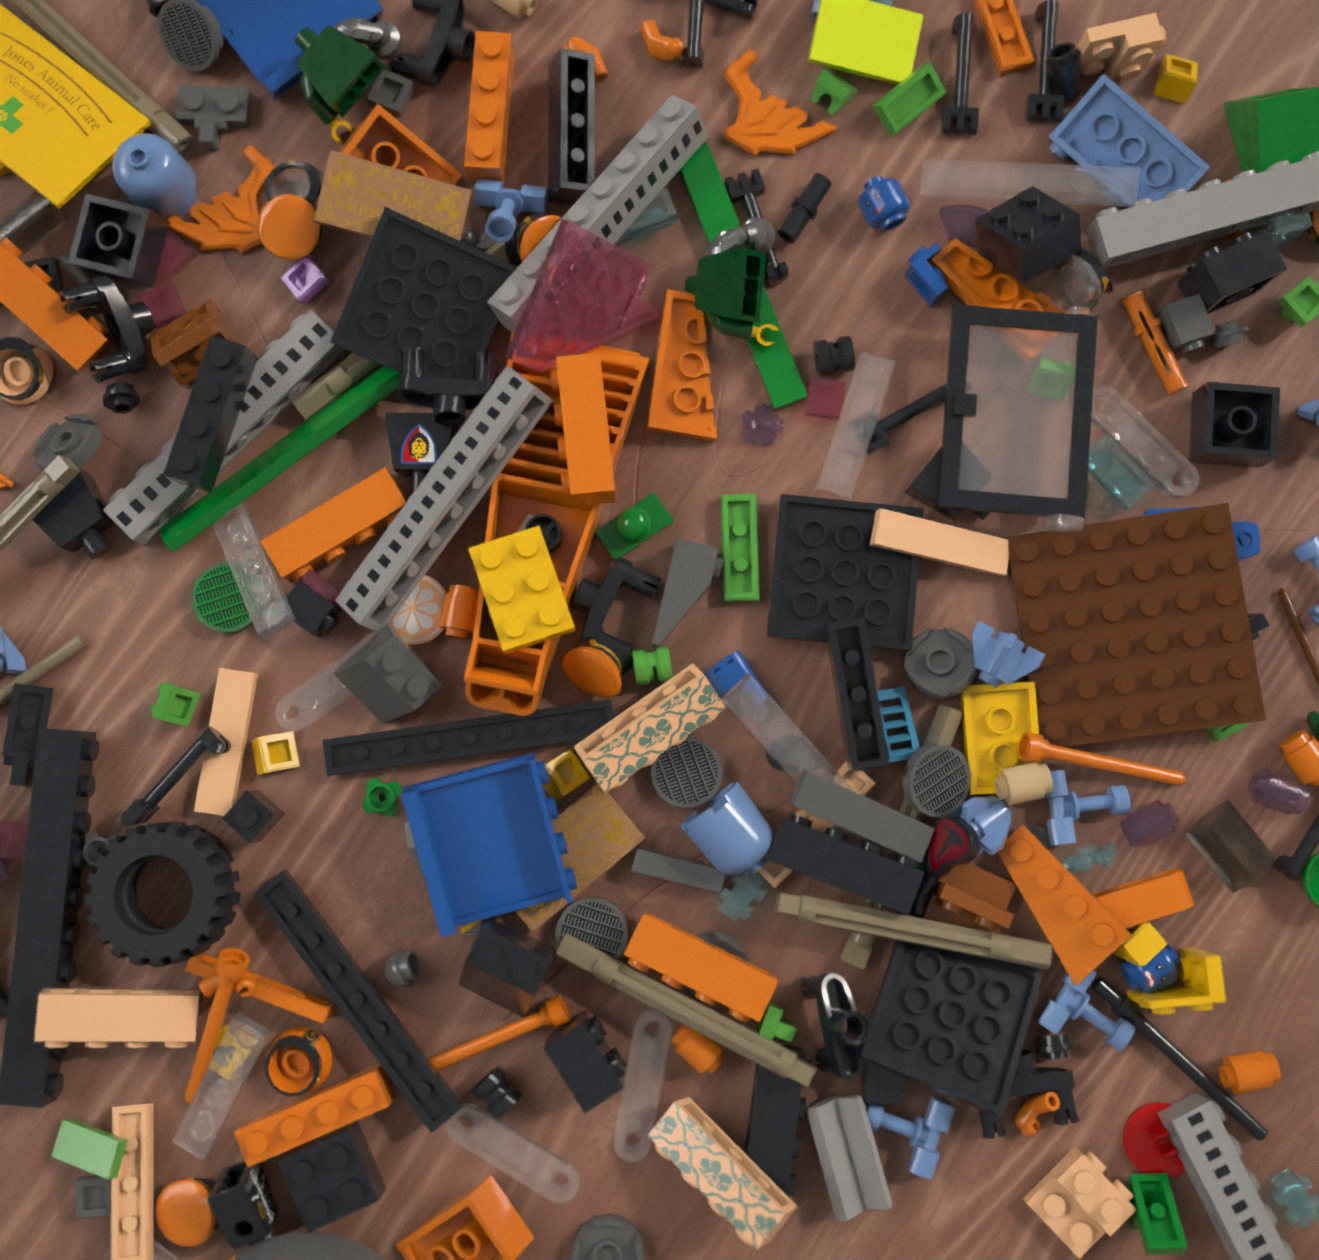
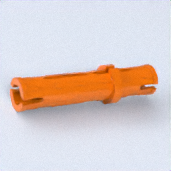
[1121,290,1189,396]

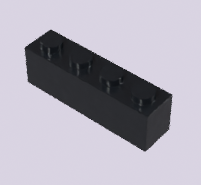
[548,48,595,205]
[163,335,258,493]
[823,617,890,771]
[767,814,924,915]
[744,1044,811,1197]

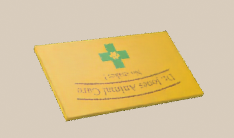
[0,4,151,209]

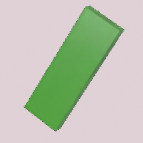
[720,494,760,602]

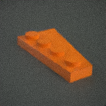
[929,238,1075,364]
[646,289,717,442]
[997,824,1132,986]

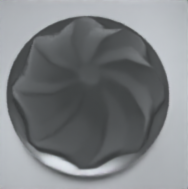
[384,950,423,987]

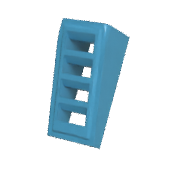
[877,686,920,763]

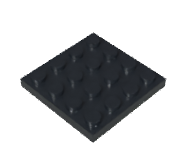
[330,207,518,380]
[766,494,924,651]
[857,915,1043,1117]

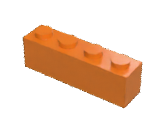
[464,31,515,185]
[0,237,112,372]
[550,353,615,507]
[260,467,408,583]
[624,910,779,1023]
[234,1064,396,1168]

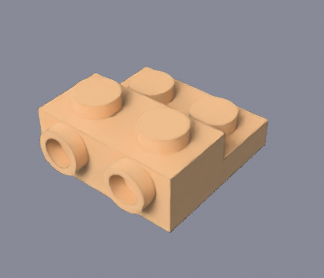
[1076,13,1166,81]
[1023,1146,1136,1259]

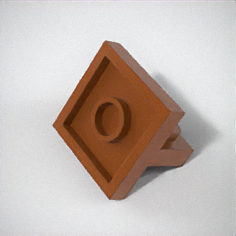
[150,298,238,387]
[922,863,1017,933]

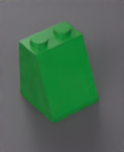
[1224,86,1319,174]

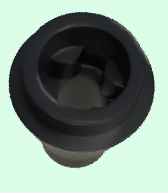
[1045,42,1082,100]

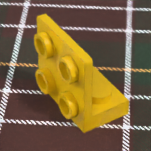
[1127,947,1226,1014]

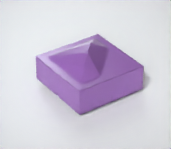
[280,255,330,306]

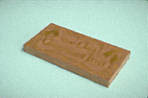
[314,150,472,241]
[515,783,646,933]

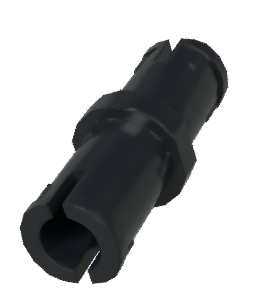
[777,173,832,244]

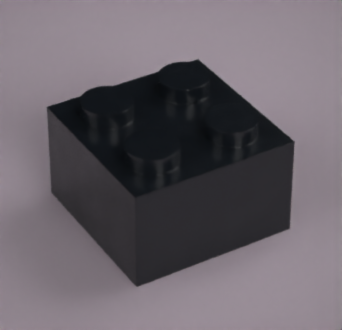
[975,186,1081,284]
[68,193,171,289]
[1177,230,1287,314]
[1189,382,1280,468]
[543,1010,627,1114]
[278,1120,386,1233]

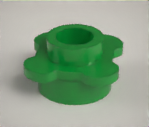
[362,778,402,817]

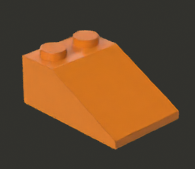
[339,104,462,185]
[396,1174,534,1260]

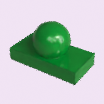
[595,492,674,562]

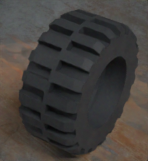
[84,821,241,967]

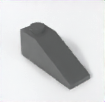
[652,538,724,648]

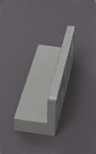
[806,1095,893,1221]

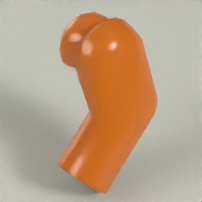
[639,20,684,61]
[563,37,608,82]
[199,970,257,998]
[1015,1092,1060,1137]

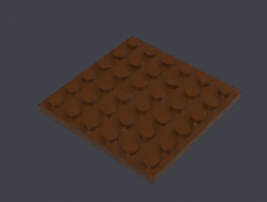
[1006,503,1266,747]

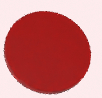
[1123,1102,1185,1178]

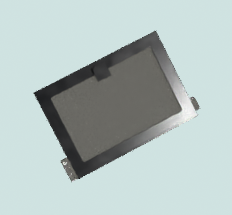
[937,304,1098,532]

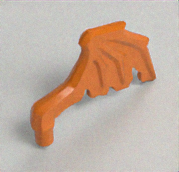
[724,49,837,156]
[167,145,277,254]

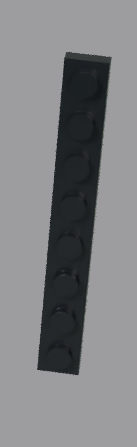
[323,699,614,776]
[254,870,464,1133]

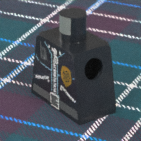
[207,1160,278,1249]

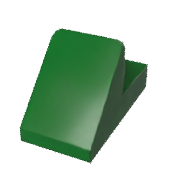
[1128,1173,1188,1255]

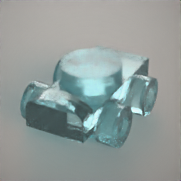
[1060,841,1117,872]
[716,870,768,922]
[1271,1169,1319,1229]

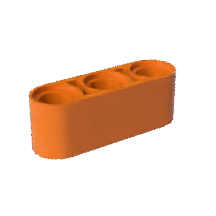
[1092,869,1194,928]

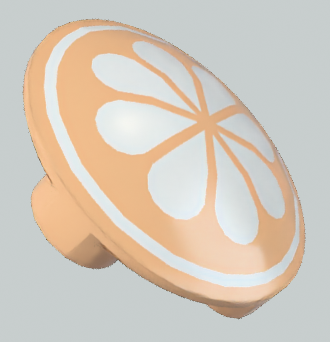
[389,575,446,645]

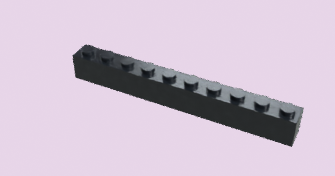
[0,728,99,1108]

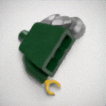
[295,18,404,143]
[685,217,779,346]

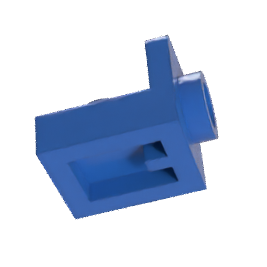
[904,243,948,307]

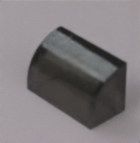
[0,190,67,258]
[1186,800,1275,892]

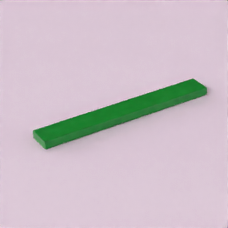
[679,142,808,411]
[159,365,401,552]

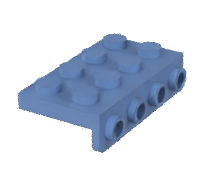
[1048,74,1210,208]

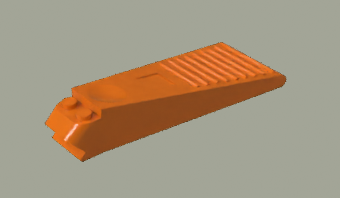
[464,332,650,716]

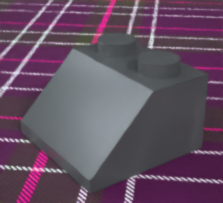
[333,624,443,724]

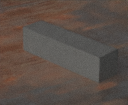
[632,847,725,893]

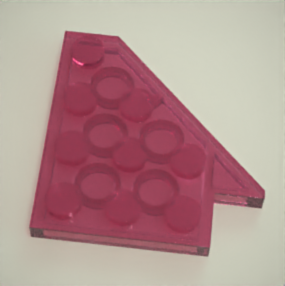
[505,219,662,373]

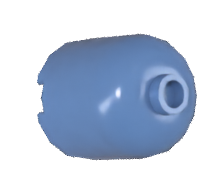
[112,133,197,218]
[680,781,774,876]

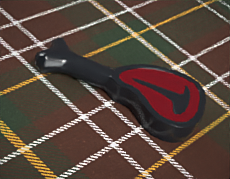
[910,815,981,918]

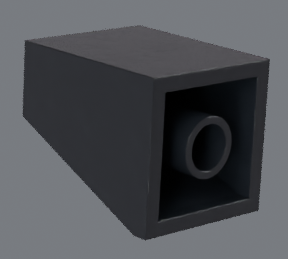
[459,918,557,1018]

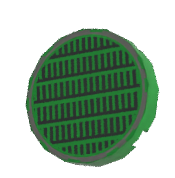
[191,562,266,634]

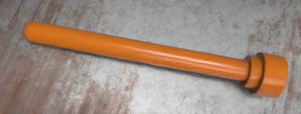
[1018,732,1186,786]
[184,948,250,1104]
[428,994,571,1071]

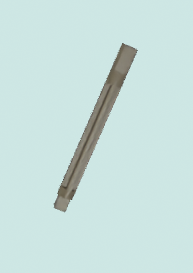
[10,0,193,152]
[291,242,510,421]
[0,455,80,552]
[840,705,963,969]
[774,893,1052,970]
[555,933,816,1087]

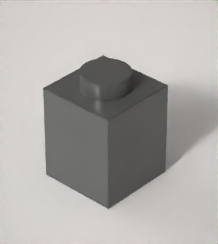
[1155,294,1215,355]

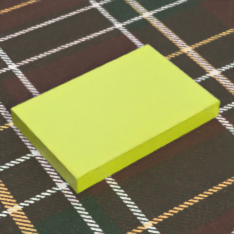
[807,0,923,85]

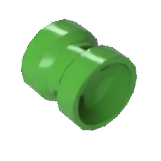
[632,646,672,686]

